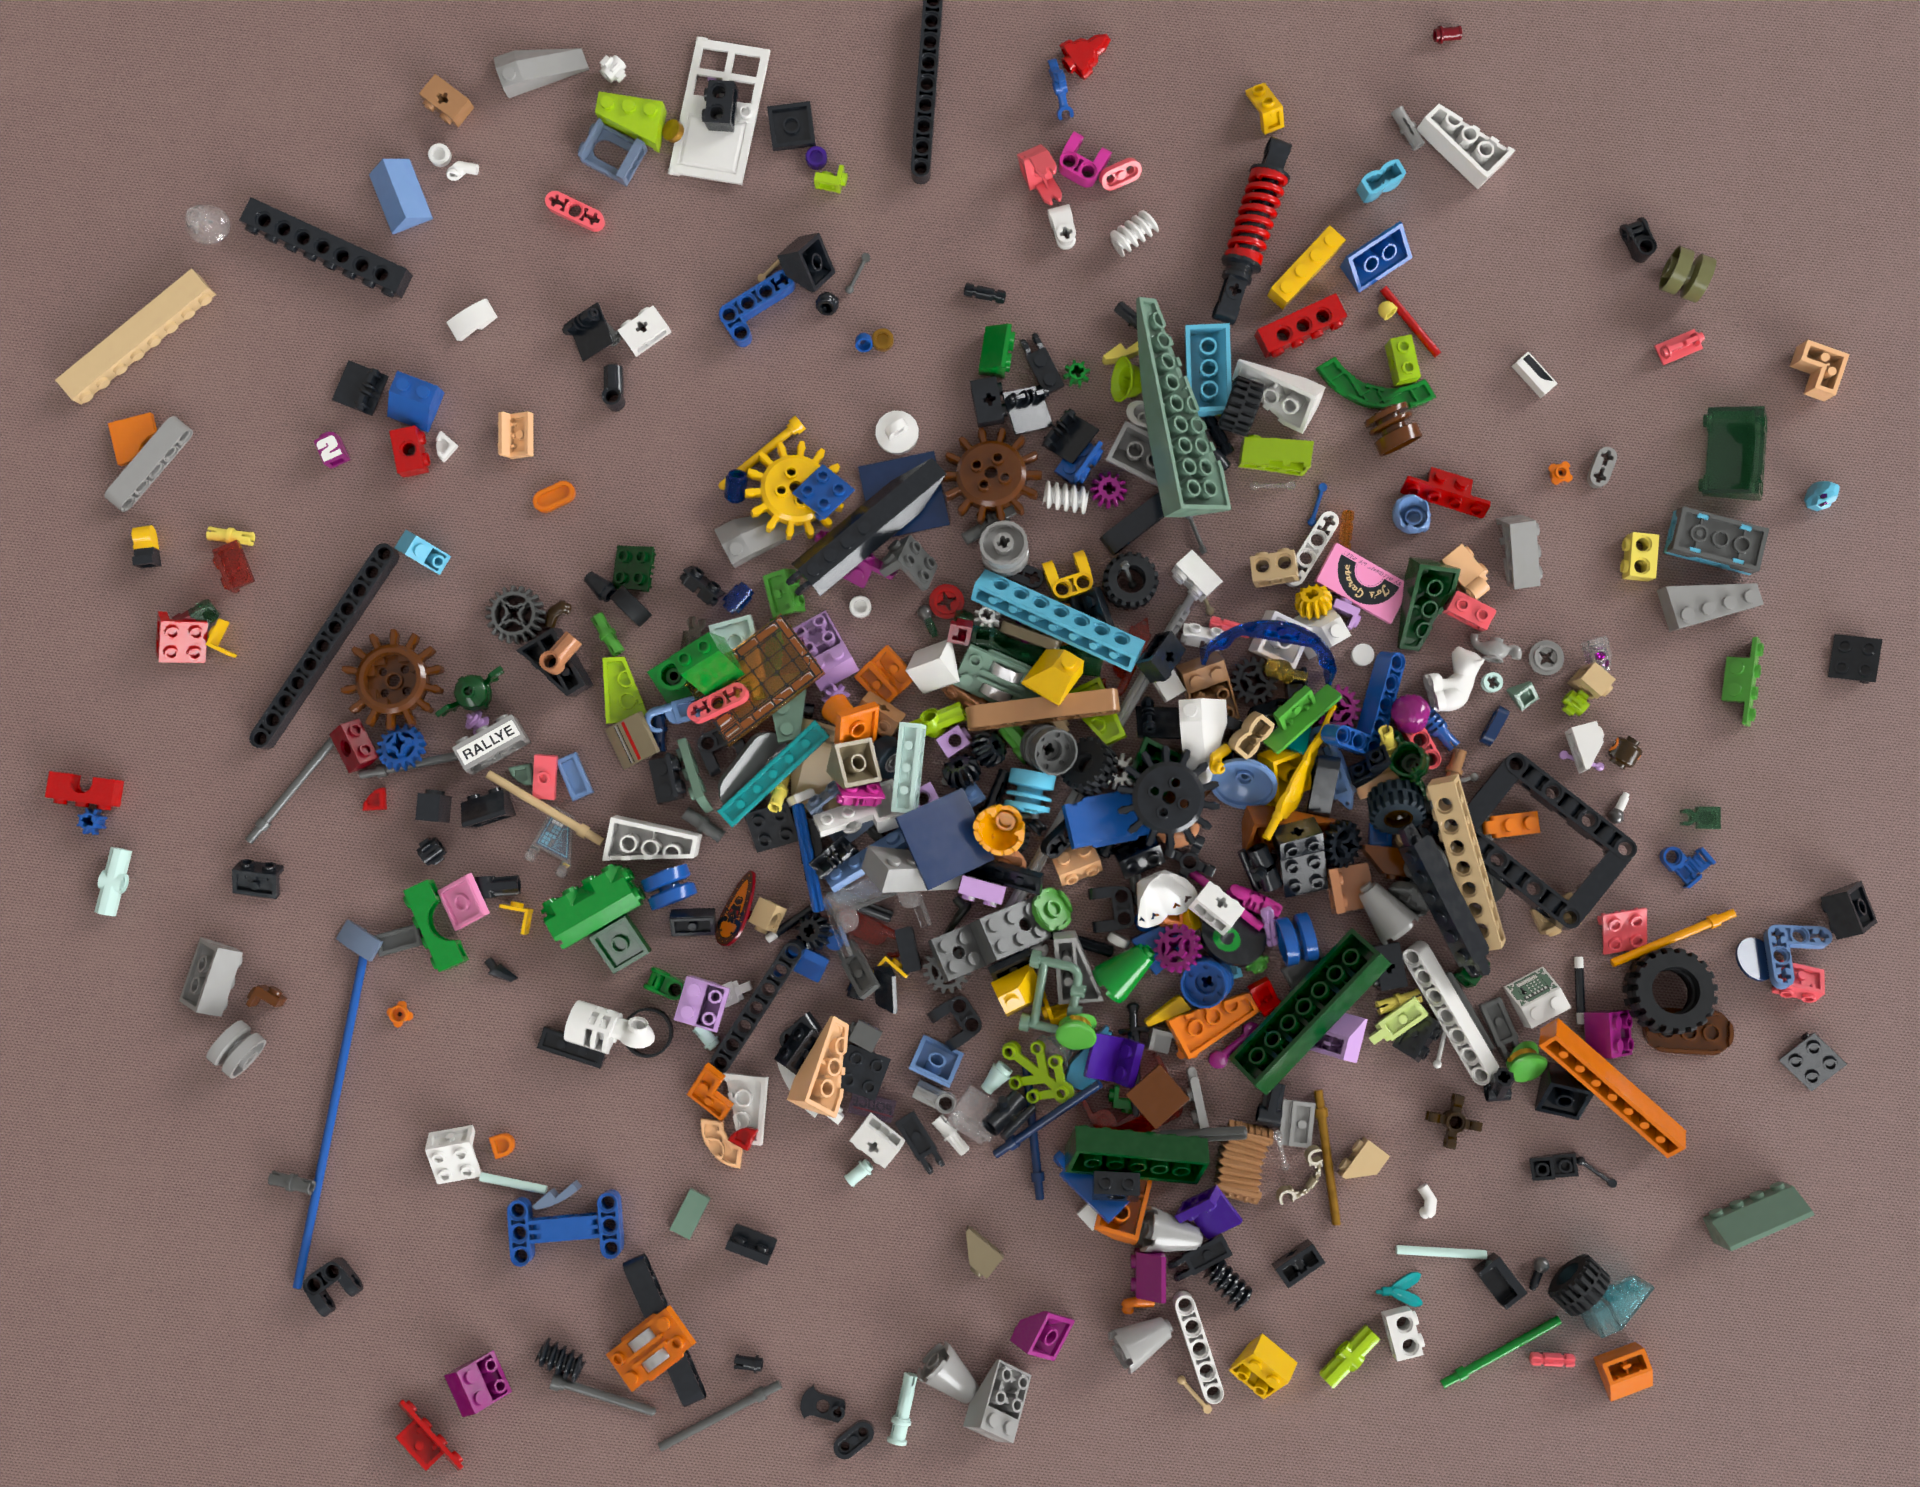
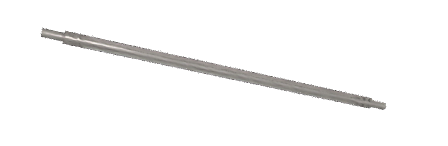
[1004,594,1194,908]

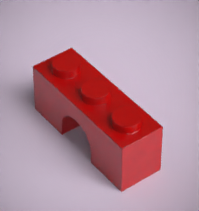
[45,771,124,810]

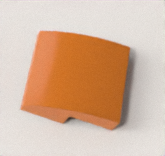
[854,645,913,703]

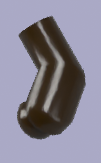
[544,601,572,628]

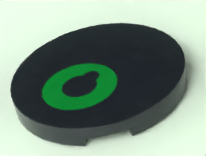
[1200,907,1266,968]

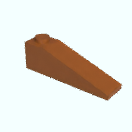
[1241,805,1337,854]

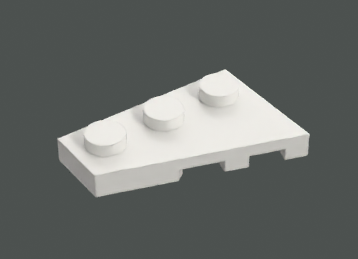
[723,1073,769,1146]

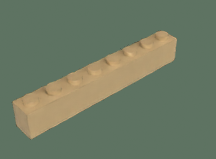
[55,268,216,405]

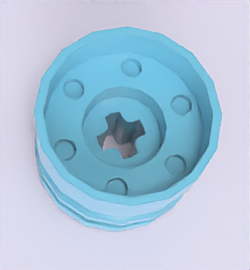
[1004,768,1056,814]

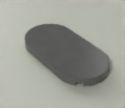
[718,731,787,804]

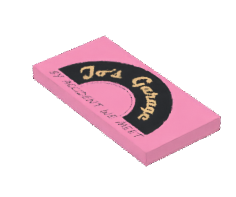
[1314,543,1404,624]

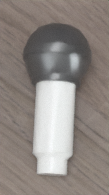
[1608,792,1630,824]

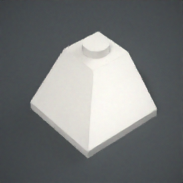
[1293,608,1352,660]

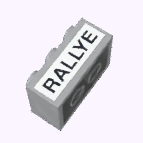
[452,714,531,775]

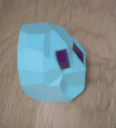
[1804,481,1840,511]

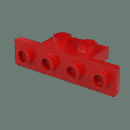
[1400,467,1491,519]
[395,1399,464,1471]

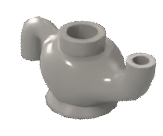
[1470,633,1522,663]

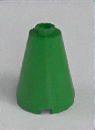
[1092,944,1155,1003]

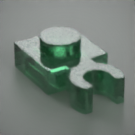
[1680,806,1721,829]

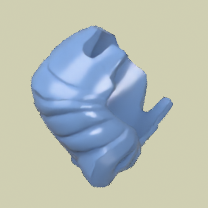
[1392,494,1431,534]

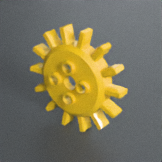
[745,441,844,540]

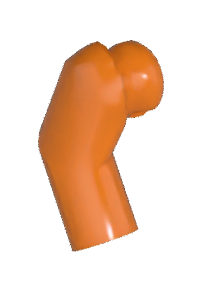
[1121,1296,1155,1315]

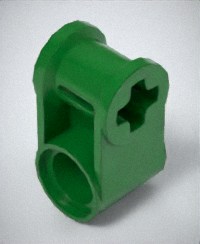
[643,966,685,1000]

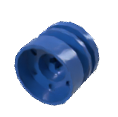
[1180,956,1234,1008]

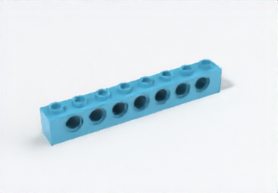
[971,569,1146,672]

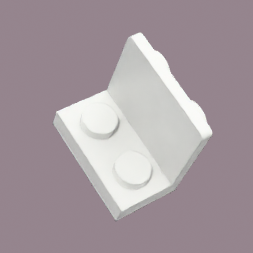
[425,1125,481,1184]

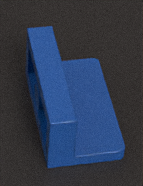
[781,939,830,983]

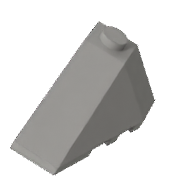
[494,48,590,98]
[714,513,805,568]

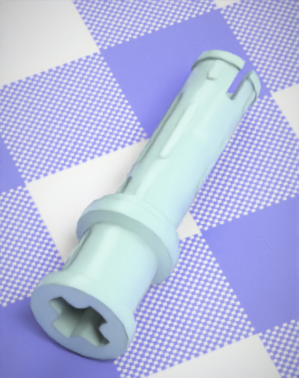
[887,1372,918,1446]

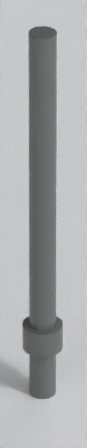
[245,737,334,844]
[359,752,458,779]
[658,1380,783,1451]

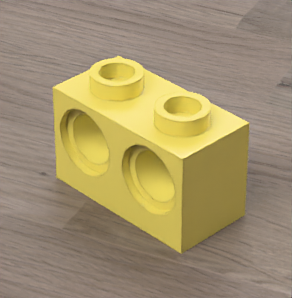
[1620,532,1659,582]

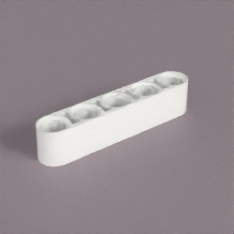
[1173,1290,1224,1404]

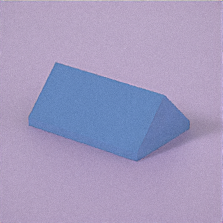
[369,159,433,234]

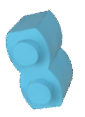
[1356,159,1406,203]

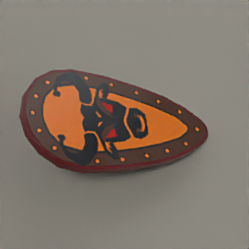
[715,871,756,946]

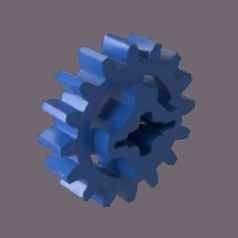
[376,724,427,772]

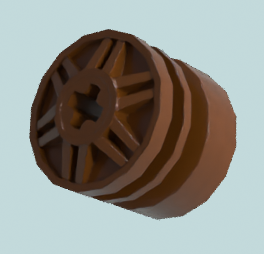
[1364,401,1423,457]

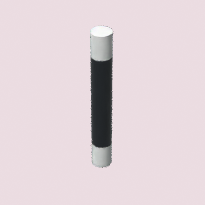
[765,904,814,943]
[1574,957,1586,1024]

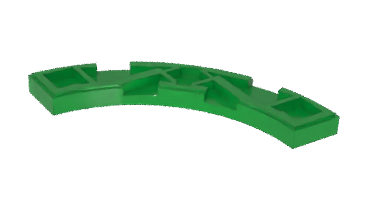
[1316,357,1436,410]

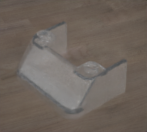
[823,877,932,958]

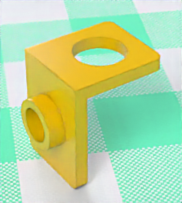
[205,618,237,658]
[499,901,533,935]
[873,956,908,978]

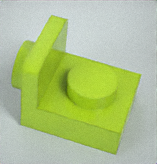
[814,165,848,193]

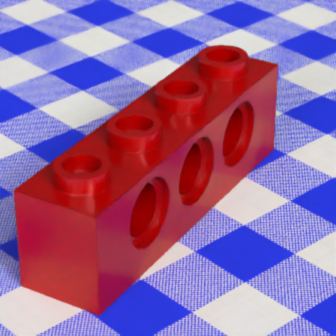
[1254,293,1347,358]

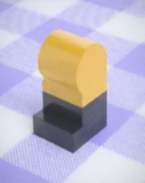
[131,525,162,569]

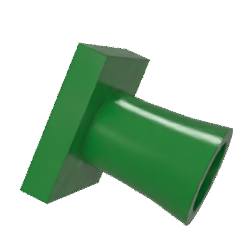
[647,657,694,704]

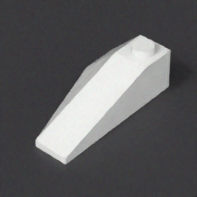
[1232,359,1326,434]

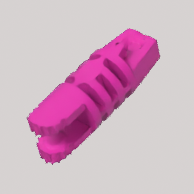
[1225,884,1283,919]

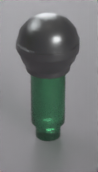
[917,605,938,638]

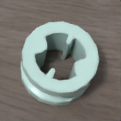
[1481,672,1503,693]

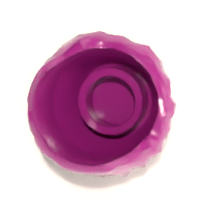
[1391,694,1431,734]

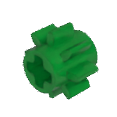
[1063,359,1090,388]

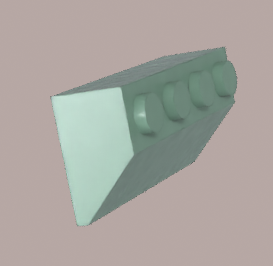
[1703,1182,1814,1251]

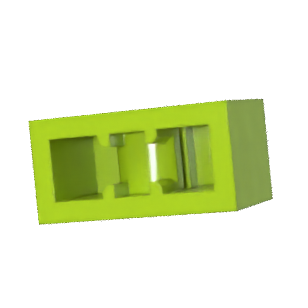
[1385,334,1421,387]

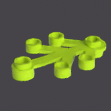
[1002,1040,1074,1104]

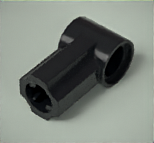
[602,364,625,412]
[475,875,521,899]
[1484,1068,1515,1102]
[1255,1083,1286,1128]

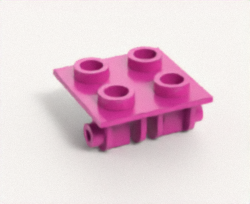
[836,782,885,807]

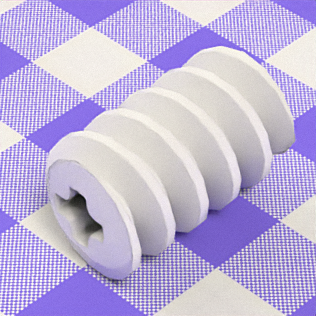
[1110,210,1159,257]
[1042,480,1089,514]

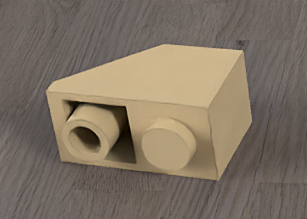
[1338,1137,1390,1179]

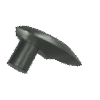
[944,895,972,934]

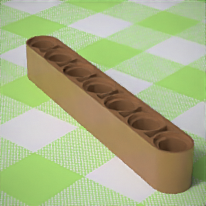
[965,688,1121,731]

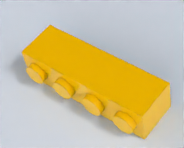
[1267,226,1346,310]

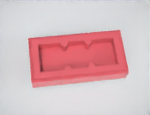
[532,754,558,800]

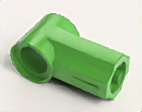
[998,726,1026,765]

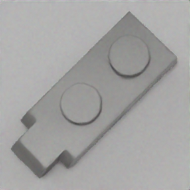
[1186,1066,1209,1129]

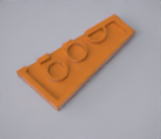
[1165,992,1260,1060]

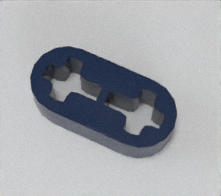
[1479,705,1510,747]

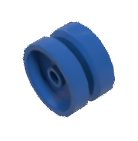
[641,864,698,911]
[1275,912,1319,967]

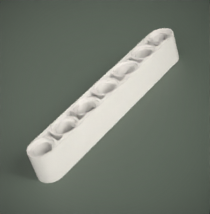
[1402,941,1499,1085]

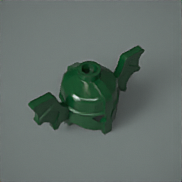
[435,665,504,717]
[1389,729,1431,802]

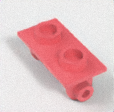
[1654,329,1705,366]

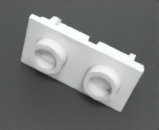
[1180,623,1227,652]

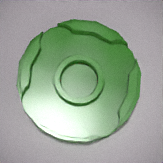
[1032,887,1072,932]

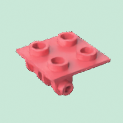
[1597,908,1647,955]

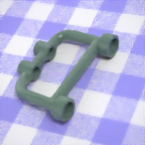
[1019,949,1087,1034]

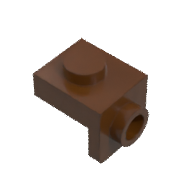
[246,985,287,1007]

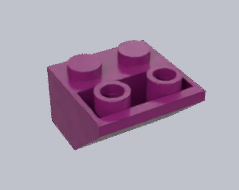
[1584,1010,1634,1058]
[444,1350,512,1417]

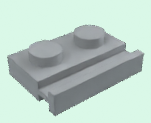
[1277,1099,1316,1148]

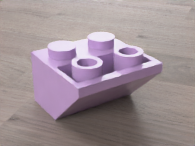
[674,975,730,1033]
[1310,1013,1368,1063]

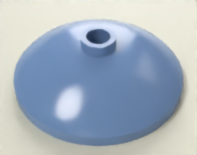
[1211,758,1278,809]

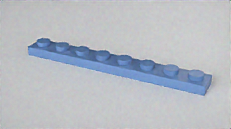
[825,782,986,893]

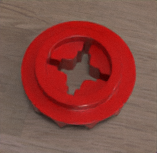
[929,584,964,619]

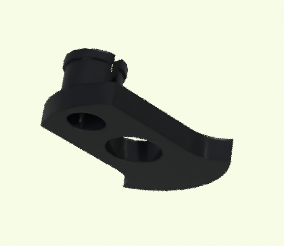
[800,1385,846,1423]

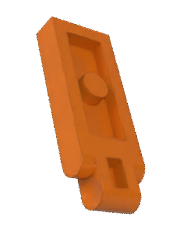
[1482,811,1540,838]

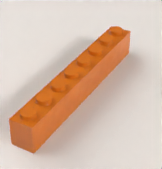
[1539,1018,1686,1158]

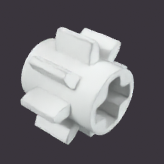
[599,55,626,83]
[974,605,1000,633]

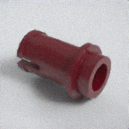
[1433,26,1462,44]

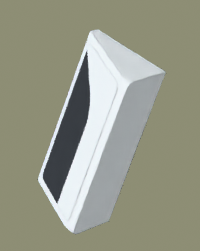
[1511,352,1558,398]

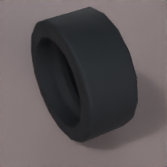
[610,586,652,627]

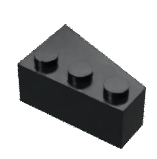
[516,628,594,697]

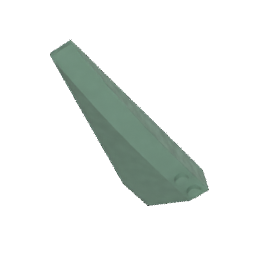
[1136,297,1231,517]

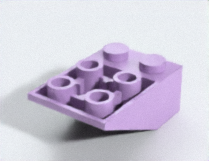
[792,610,859,691]

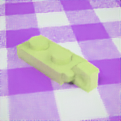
[1369,996,1429,1045]

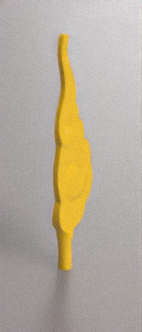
[1262,705,1337,841]

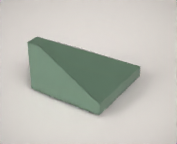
[1506,681,1539,711]

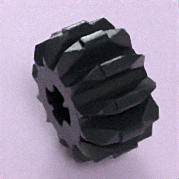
[970,730,1007,768]
[942,753,981,790]
[795,913,833,951]

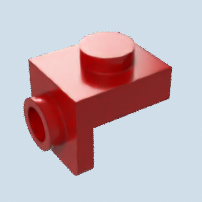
[1247,976,1281,1017]

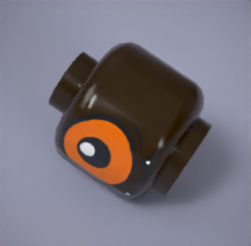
[1608,735,1643,770]

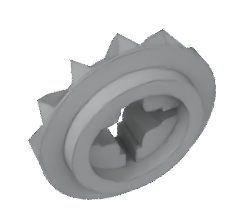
[1528,640,1564,675]

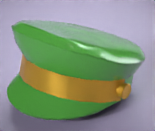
[1055,1013,1097,1050]
[1506,1041,1548,1082]

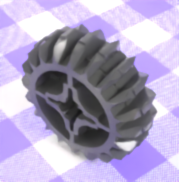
[485,585,546,645]

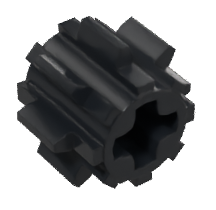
[416,837,447,866]

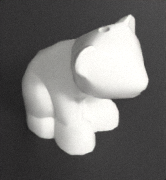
[1423,646,1484,712]

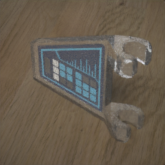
[524,806,574,879]

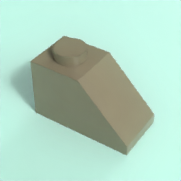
[966,1225,1004,1279]

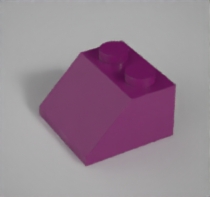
[1130,1248,1166,1303]

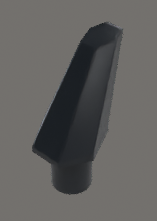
[484,957,518,982]

